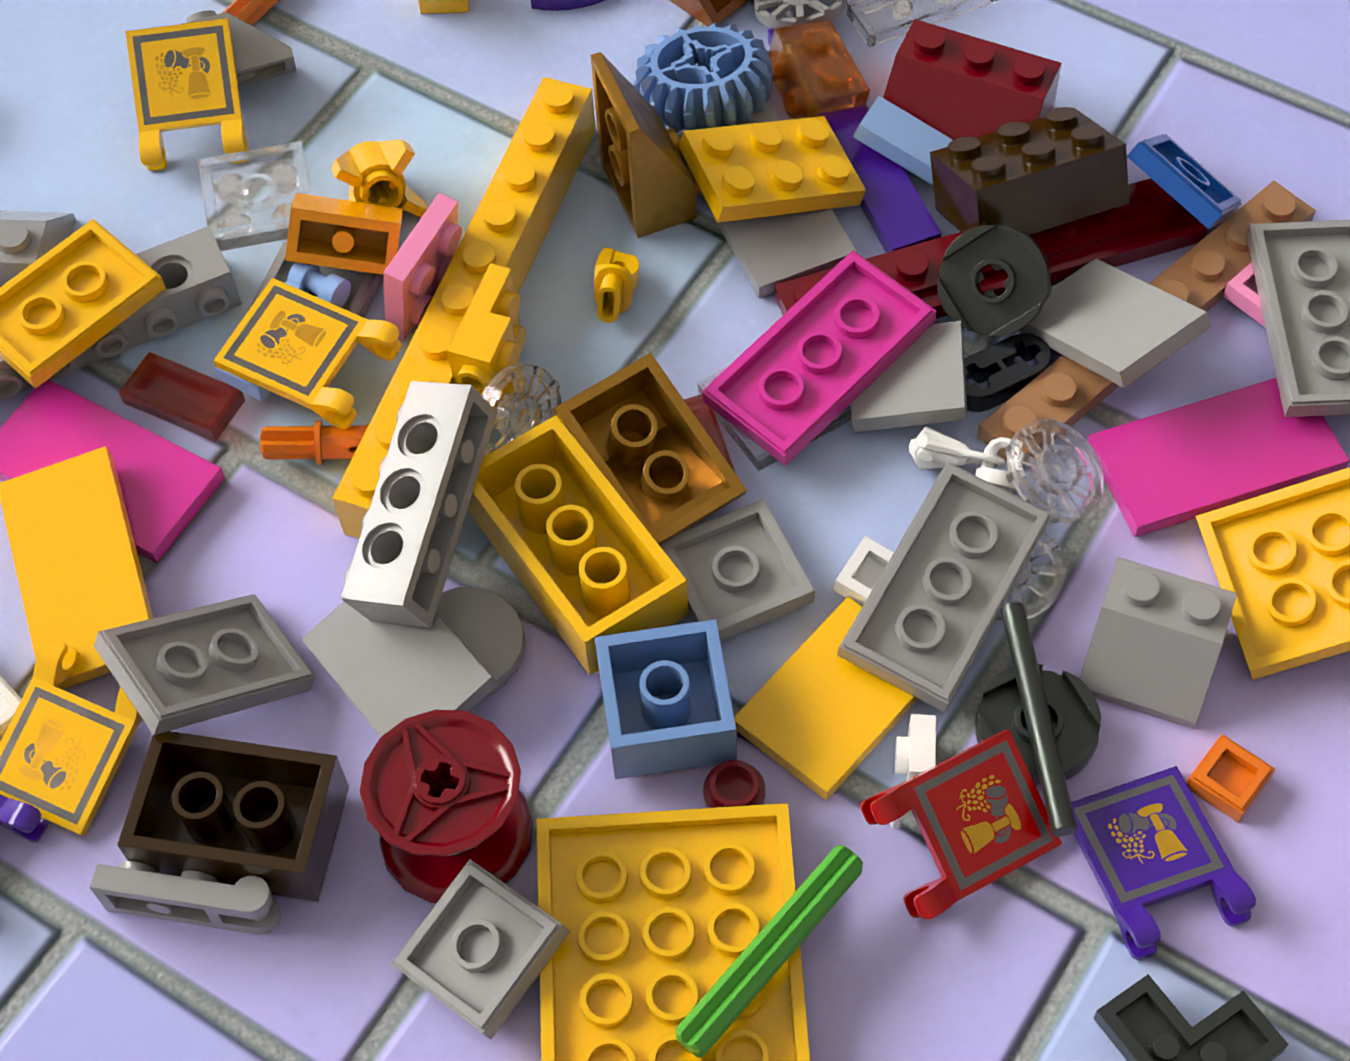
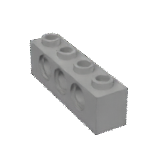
[340,381,497,628]

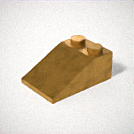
[590,52,702,238]
[553,353,747,546]

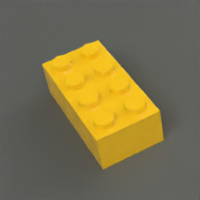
[467,415,689,675]

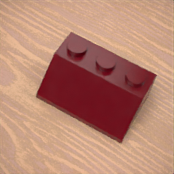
[883,19,1062,140]

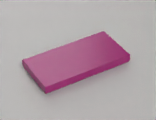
[701,250,937,466]
[1087,378,1350,537]
[0,379,225,563]

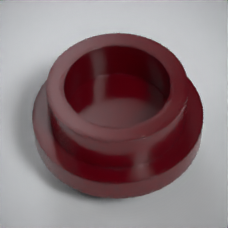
[703,760,765,808]

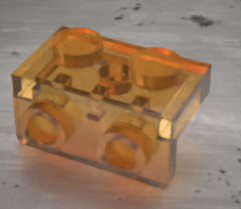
[768,20,870,119]

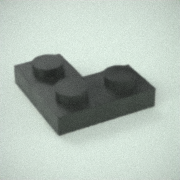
[1093,974,1289,1061]

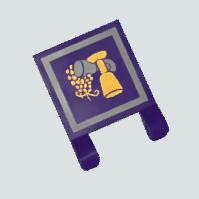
[1071,766,1256,960]

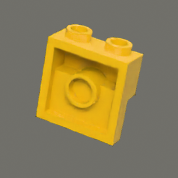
[447,263,526,427]

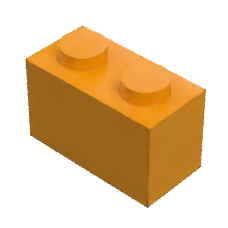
[285,193,403,275]

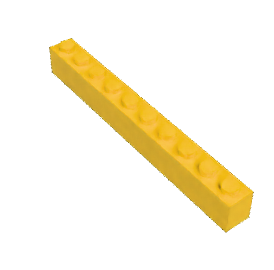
[332,77,596,539]

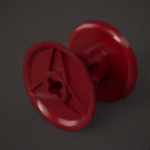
[359,709,533,903]

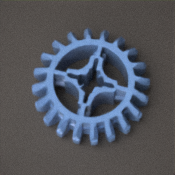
[634,22,774,133]

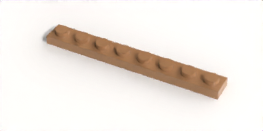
[977,180,1316,470]

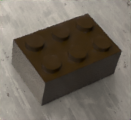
[930,107,1129,235]
[117,731,349,902]

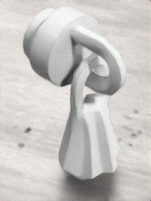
[909,427,1023,494]

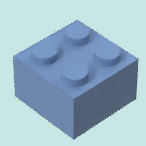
[594,619,737,779]

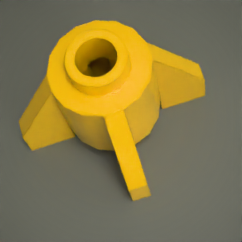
[331,140,428,218]

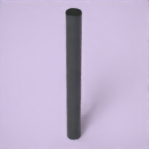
[1000,602,1077,837]

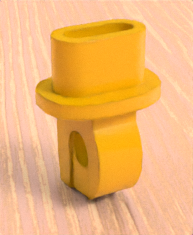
[593,247,639,323]

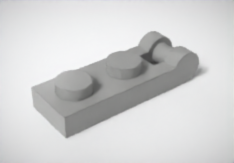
[89,861,281,934]

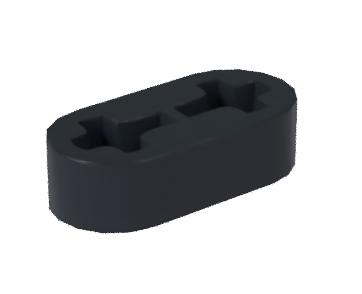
[965,333,1051,412]

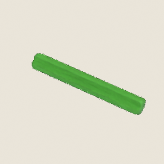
[675,845,863,1058]

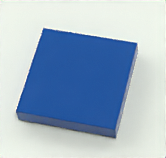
[1126,134,1242,229]

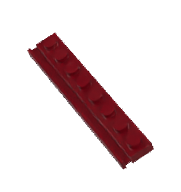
[775,178,1207,319]

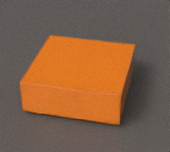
[1187,734,1275,823]

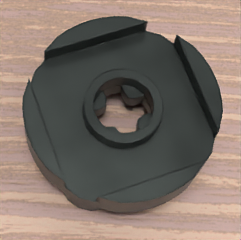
[937,225,1051,336]
[975,664,1101,786]

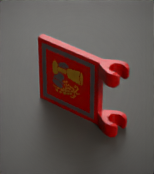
[860,730,1062,919]

